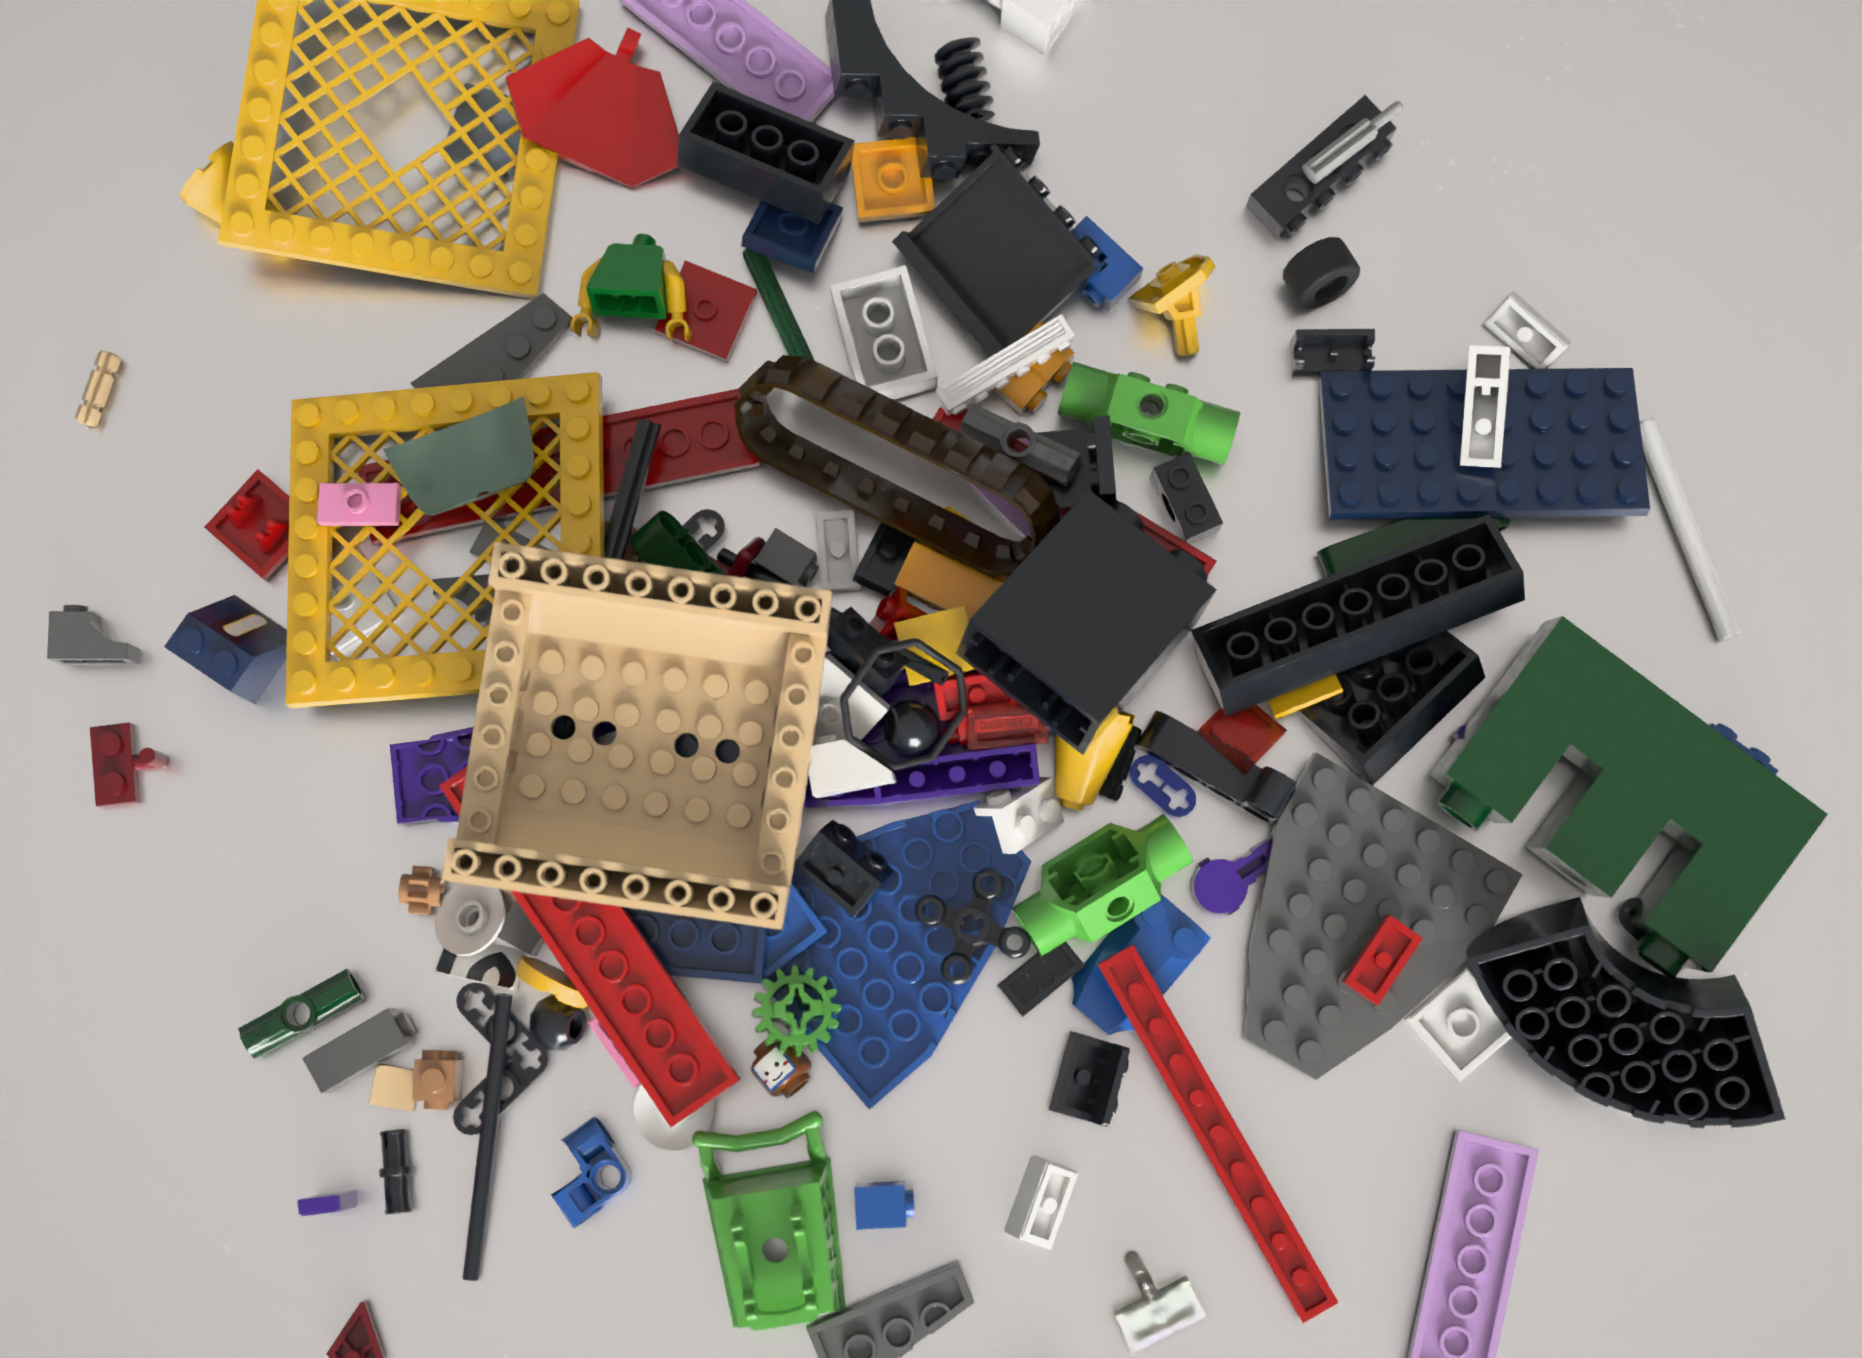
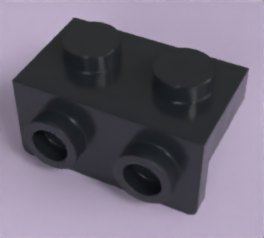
[1048,1031,1130,1127]

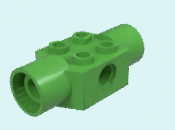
[1057,361,1241,465]
[1012,814,1193,956]

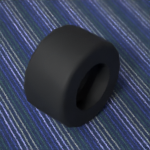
[1283,237,1360,309]

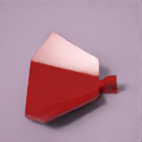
[505,27,679,188]

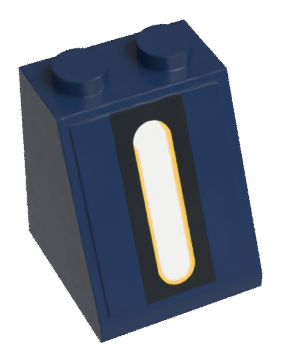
[164,595,287,704]

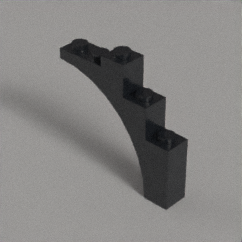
[825,0,1040,180]

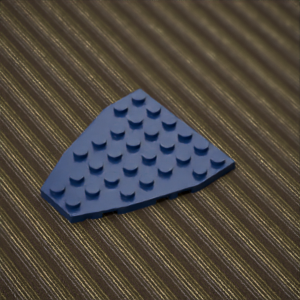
[766,800,1031,1110]

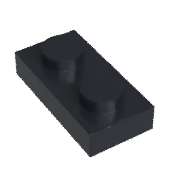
[853,522,917,596]

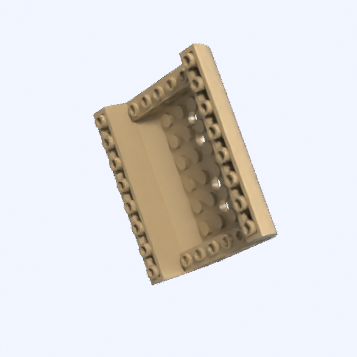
[441,542,832,930]

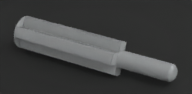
[1302,101,1403,184]

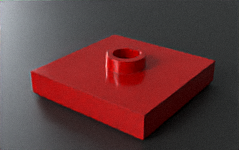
[654,260,757,362]

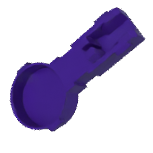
[1191,832,1273,915]

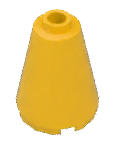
[180,141,277,224]
[1054,710,1135,810]

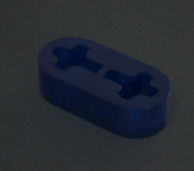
[1129,755,1196,819]

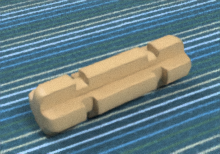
[75,350,121,427]

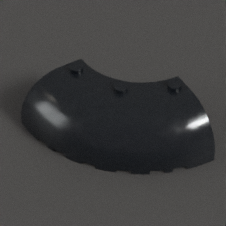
[1466,897,1786,1129]

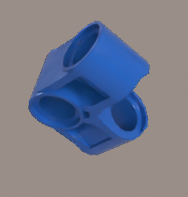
[551,1116,632,1229]

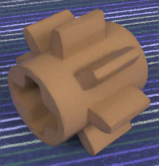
[398,865,445,915]

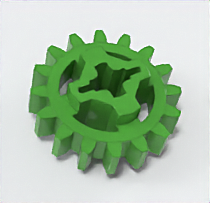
[751,965,841,1057]

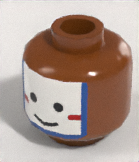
[751,1040,812,1099]

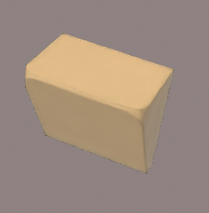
[368,1063,416,1111]

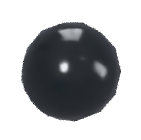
[884,699,939,756]
[529,995,586,1050]

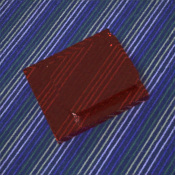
[1197,705,1287,774]

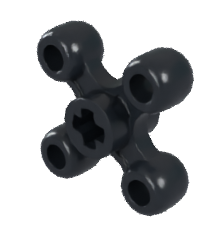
[914,868,1031,985]

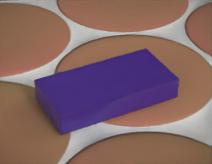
[297,1190,358,1216]

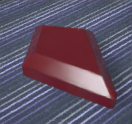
[327,1301,385,1358]

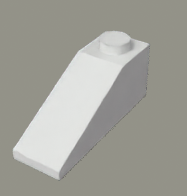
[1460,345,1511,468]

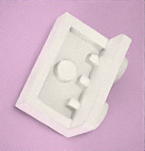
[974,777,1064,854]

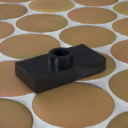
[997,942,1085,1017]

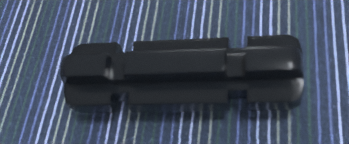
[1099,726,1142,801]

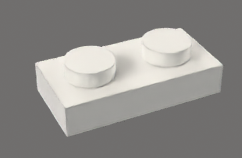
[815,509,861,592]

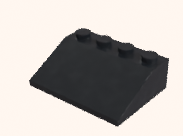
[1296,631,1486,785]

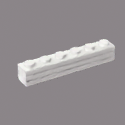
[935,314,1075,416]

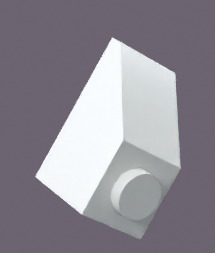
[809,735,896,799]

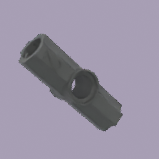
[959,404,1082,486]

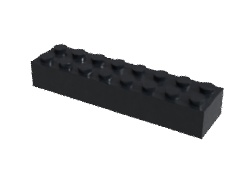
[1191,514,1525,717]

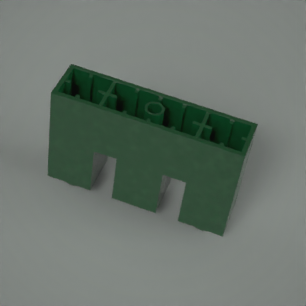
[1430,616,1828,979]

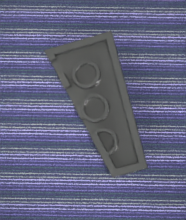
[410,293,573,388]
[806,1261,975,1358]

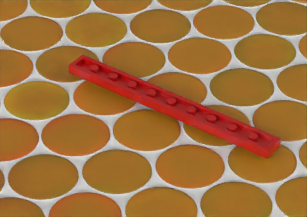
[1097,944,1339,1323]

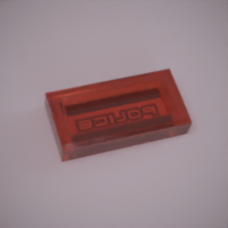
[966,703,1048,750]

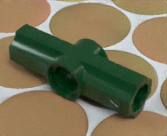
[238,969,365,1059]

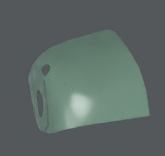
[383,396,534,516]

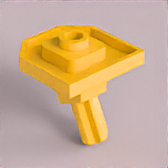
[1128,254,1216,356]

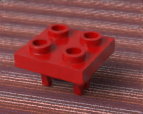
[204,469,289,581]

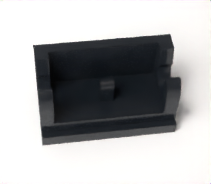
[1290,329,1375,379]

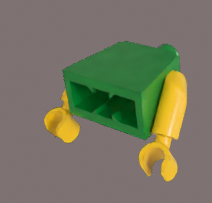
[571,233,692,343]

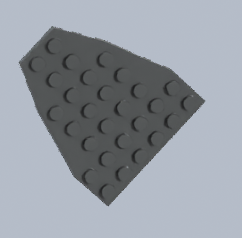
[1244,753,1523,1080]

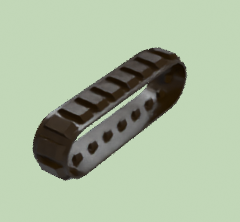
[734,355,1060,576]

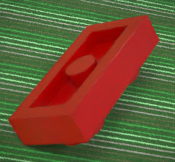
[1341,914,1423,1006]

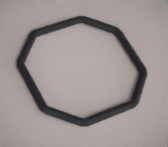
[840,638,968,770]

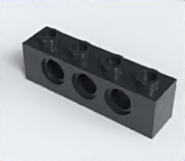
[1246,95,1397,239]

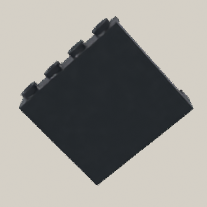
[892,144,1105,357]

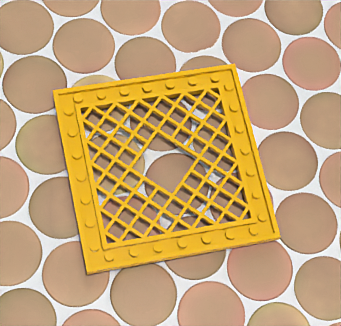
[218,0,580,299]
[285,372,604,708]

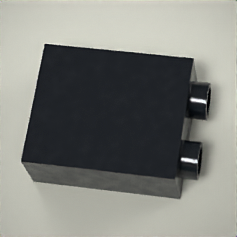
[956,490,1217,755]

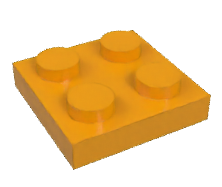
[852,137,935,223]

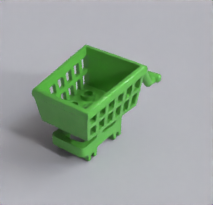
[692,1111,846,1331]

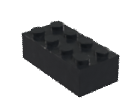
[677,82,855,225]

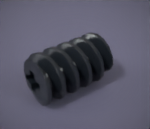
[934,37,995,121]

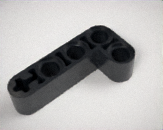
[1136,711,1297,823]

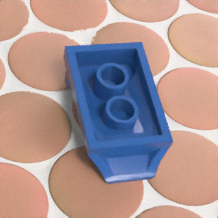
[1071,894,1211,1035]

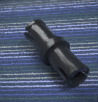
[379,1129,413,1215]

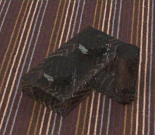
[1113,1251,1206,1352]

